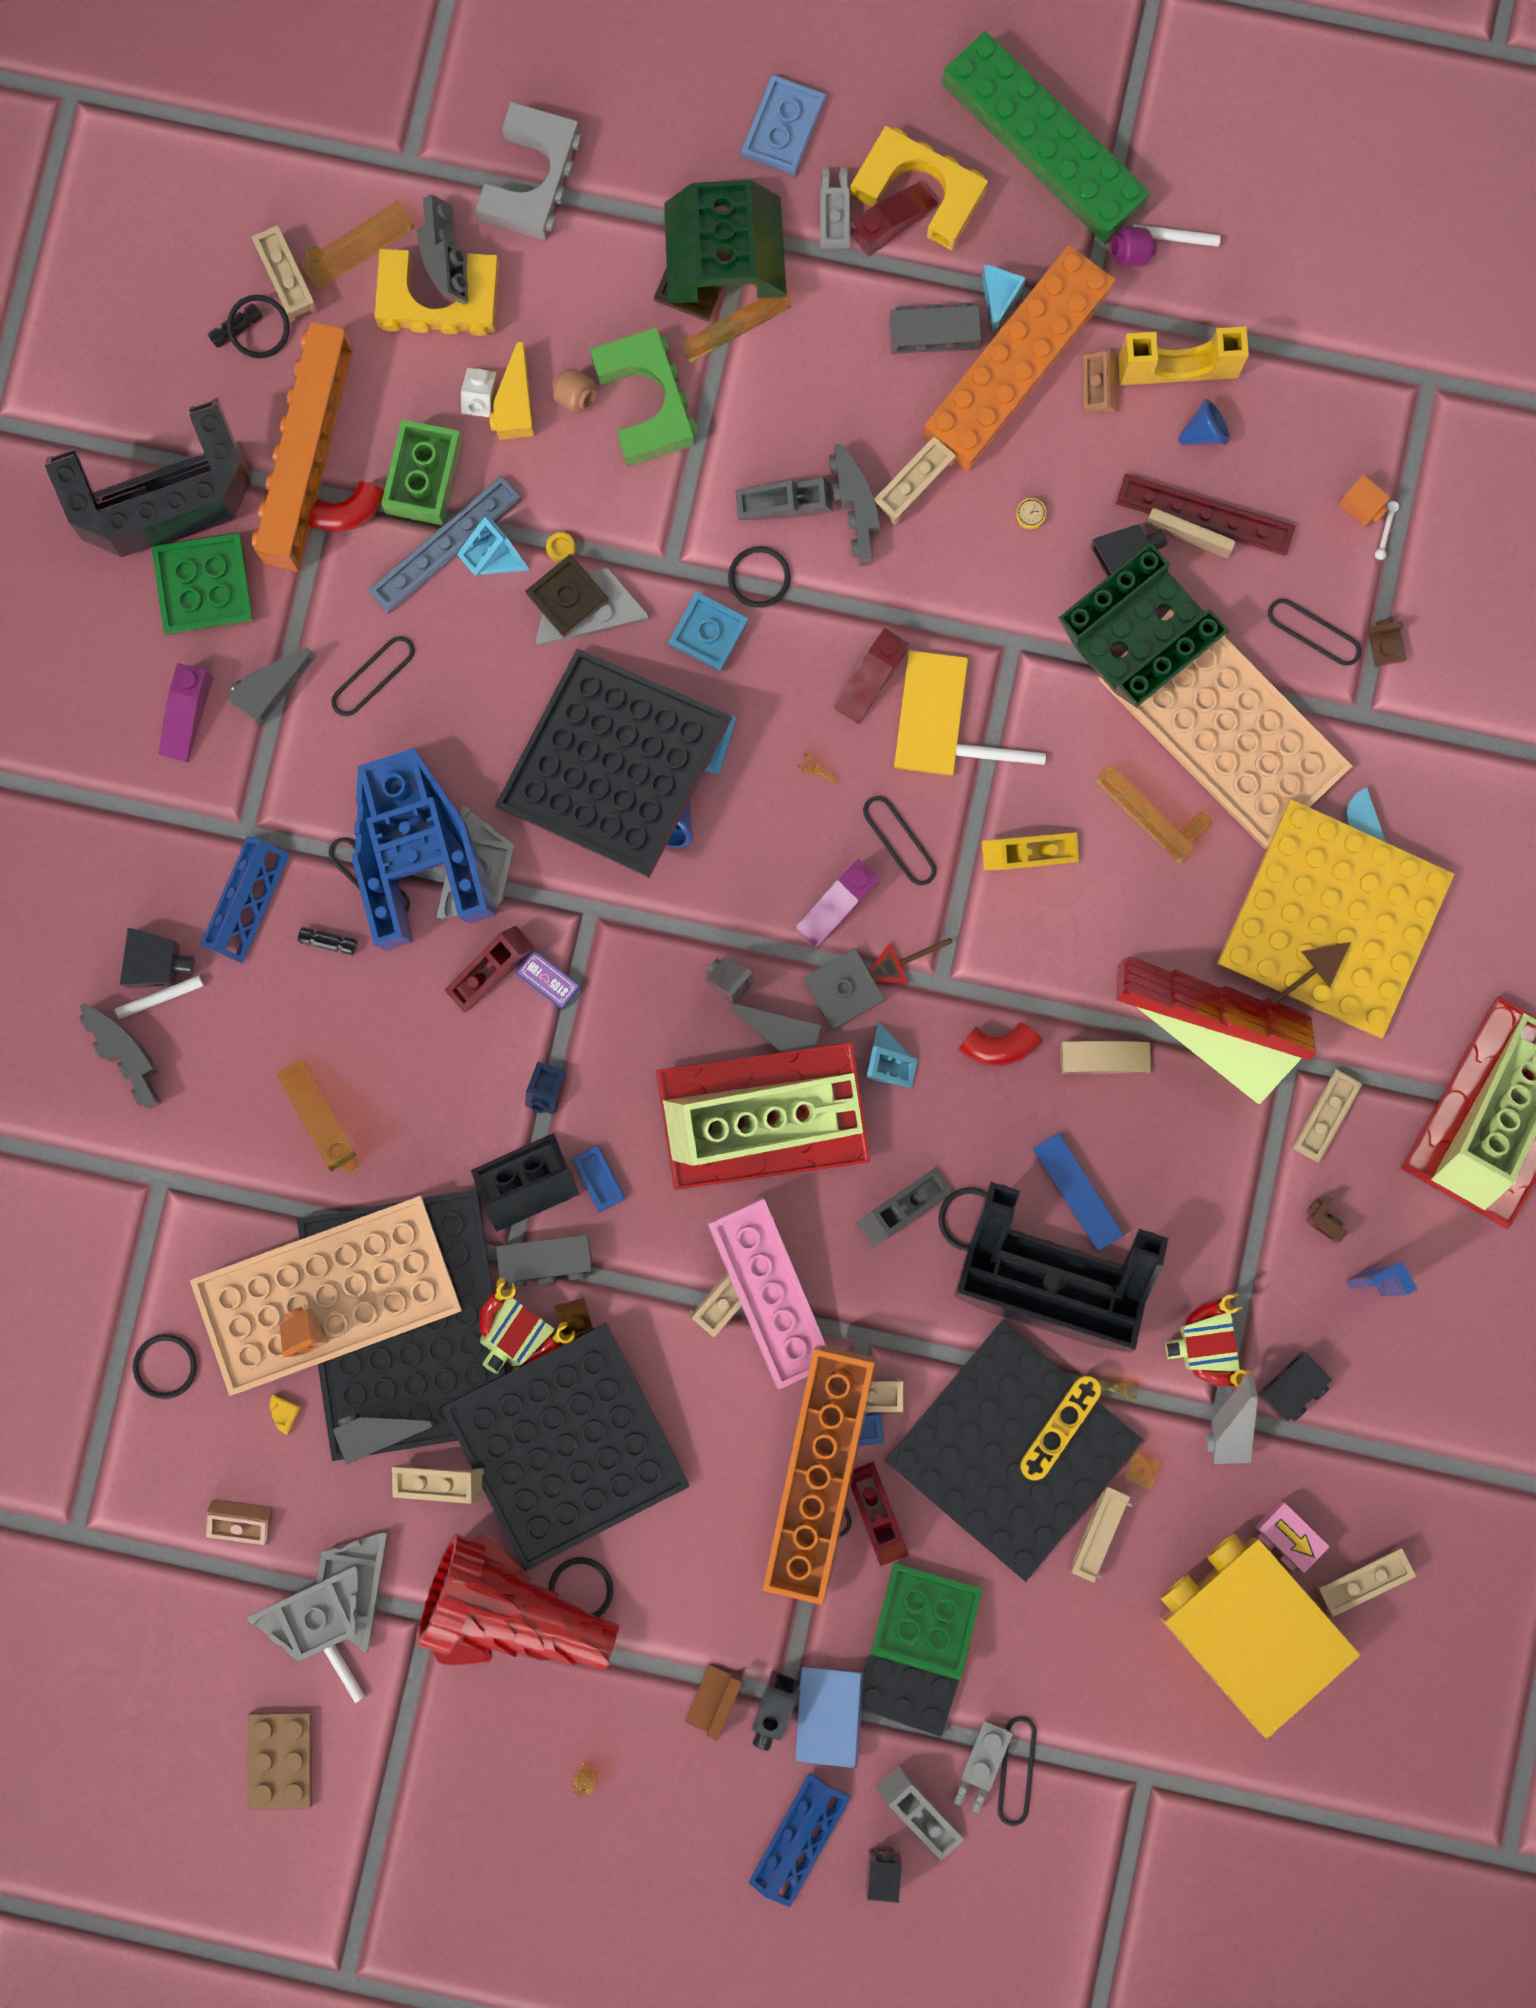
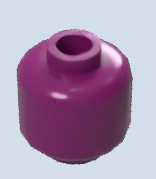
[1111,227,1157,267]

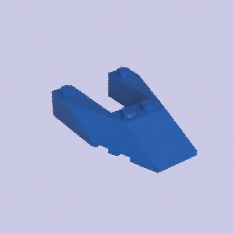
[352,748,497,950]

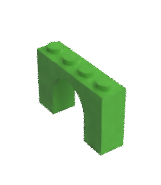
[589,327,698,467]

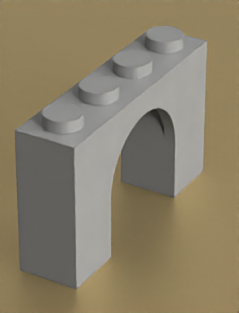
[476,102,583,240]

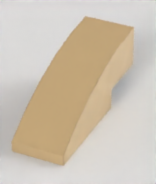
[1060,1041,1151,1074]

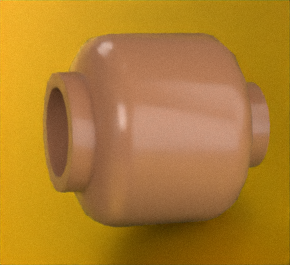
[552,369,597,413]

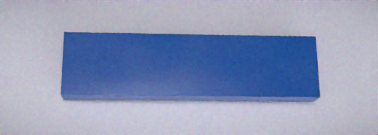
[1032,1132,1124,1252]

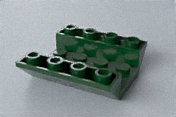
[664,180,787,303]
[1058,542,1229,708]

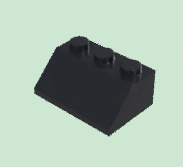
[471,1133,580,1232]

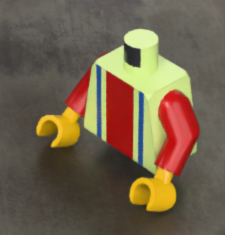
[479,1278,575,1374]
[1165,1293,1253,1387]

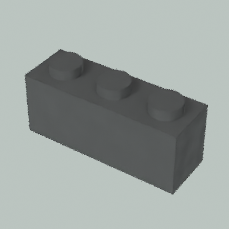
[889,302,981,354]
[496,1235,593,1288]

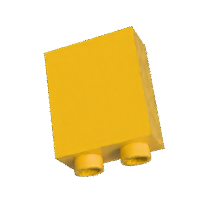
[1160,1533,1360,1739]

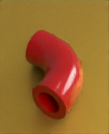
[308,481,384,533]
[958,1022,1043,1066]

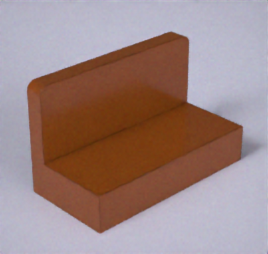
[685,1665,743,1741]

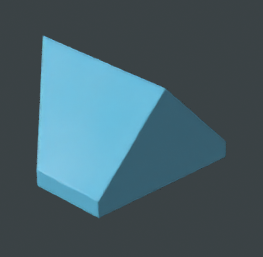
[982,265,1026,332]
[457,515,530,576]
[866,1021,918,1089]

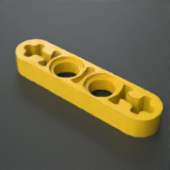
[1020,1376,1101,1480]

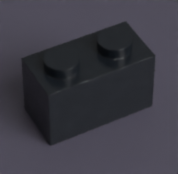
[1258,1352,1332,1422]
[866,1846,902,1903]

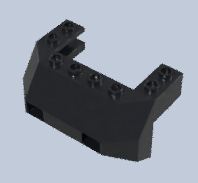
[45,398,251,557]
[954,1182,1169,1353]

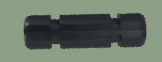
[208,303,262,347]
[298,927,357,955]

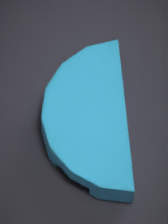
[1345,787,1386,842]

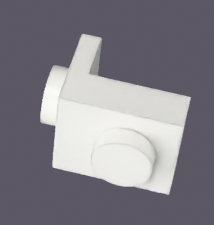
[461,368,497,417]

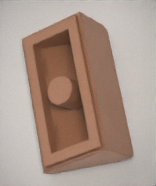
[1082,349,1119,413]
[206,1500,272,1546]

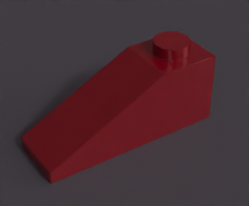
[851,181,938,257]
[834,627,909,724]
[445,926,536,1012]
[850,1461,909,1566]

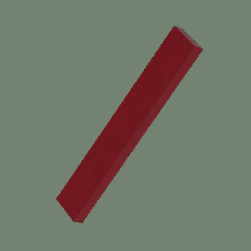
[1116,474,1295,556]

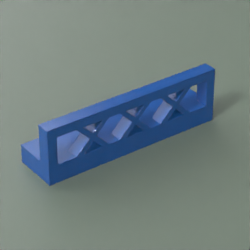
[200,836,290,963]
[1346,1261,1418,1296]
[748,1773,851,1907]

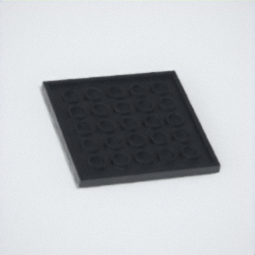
[495,648,732,878]
[884,1320,1143,1582]
[441,1322,690,1571]

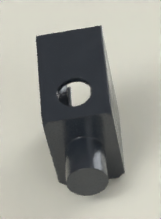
[1091,525,1167,577]
[120,928,195,988]
[752,1670,800,1751]

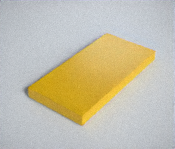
[894,651,968,776]

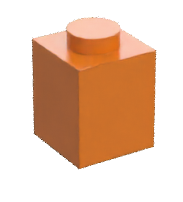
[1339,475,1390,527]

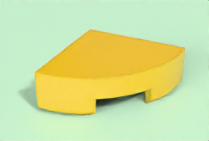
[270,1394,301,1435]

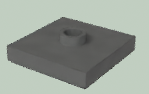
[803,948,885,1030]

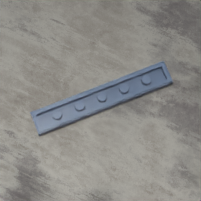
[368,475,522,614]

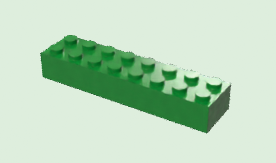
[941,30,1151,244]

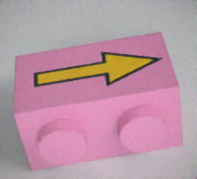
[1255,1501,1330,1573]

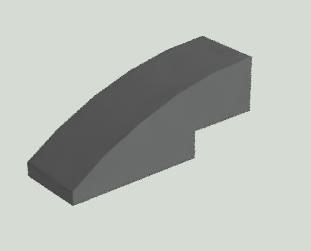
[736,477,833,520]

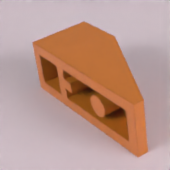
[279,1307,328,1357]

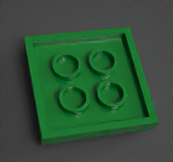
[151,533,254,636]
[870,1563,983,1680]

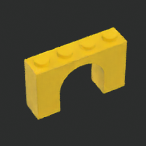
[850,125,988,251]
[374,249,500,336]
[1118,326,1249,385]

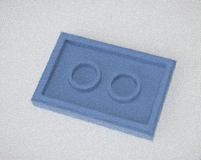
[740,74,826,177]
[795,1666,864,1768]

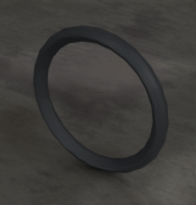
[227,294,290,358]
[728,546,791,608]
[938,1187,986,1251]
[133,1334,197,1399]
[549,1557,613,1617]

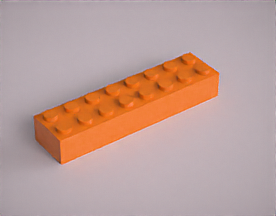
[922,245,1116,471]
[252,322,354,572]
[762,1344,878,1605]

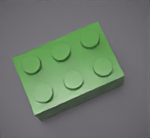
[381,419,463,526]

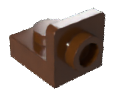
[1368,618,1407,667]
[1305,1196,1348,1243]
[555,1298,593,1338]

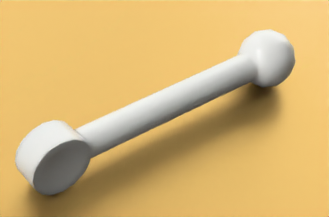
[1375,501,1399,560]

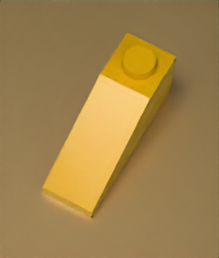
[489,342,534,440]
[982,832,1079,870]

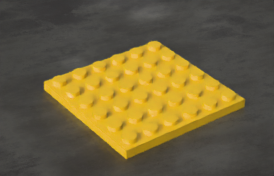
[1217,799,1454,1039]

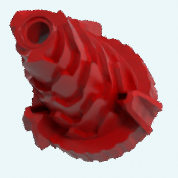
[416,1534,619,1670]

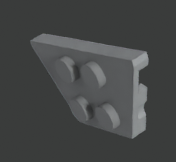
[536,568,648,647]
[436,806,515,920]
[316,1532,388,1652]
[247,1565,359,1662]

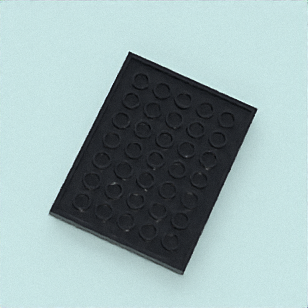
[297,1190,506,1461]

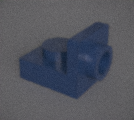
[525,1062,566,1114]

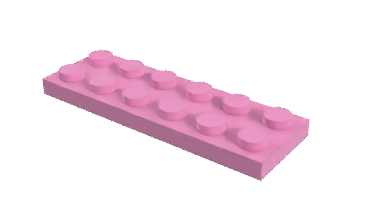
[706,1197,826,1390]

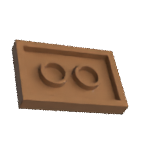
[248,1712,312,1810]

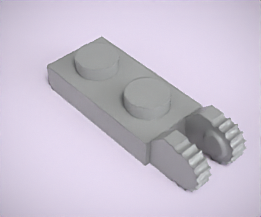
[820,168,850,249]
[954,1720,1013,1814]

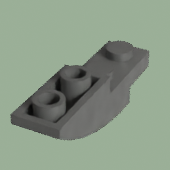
[417,194,469,305]
[829,444,880,566]
[79,1004,162,1109]

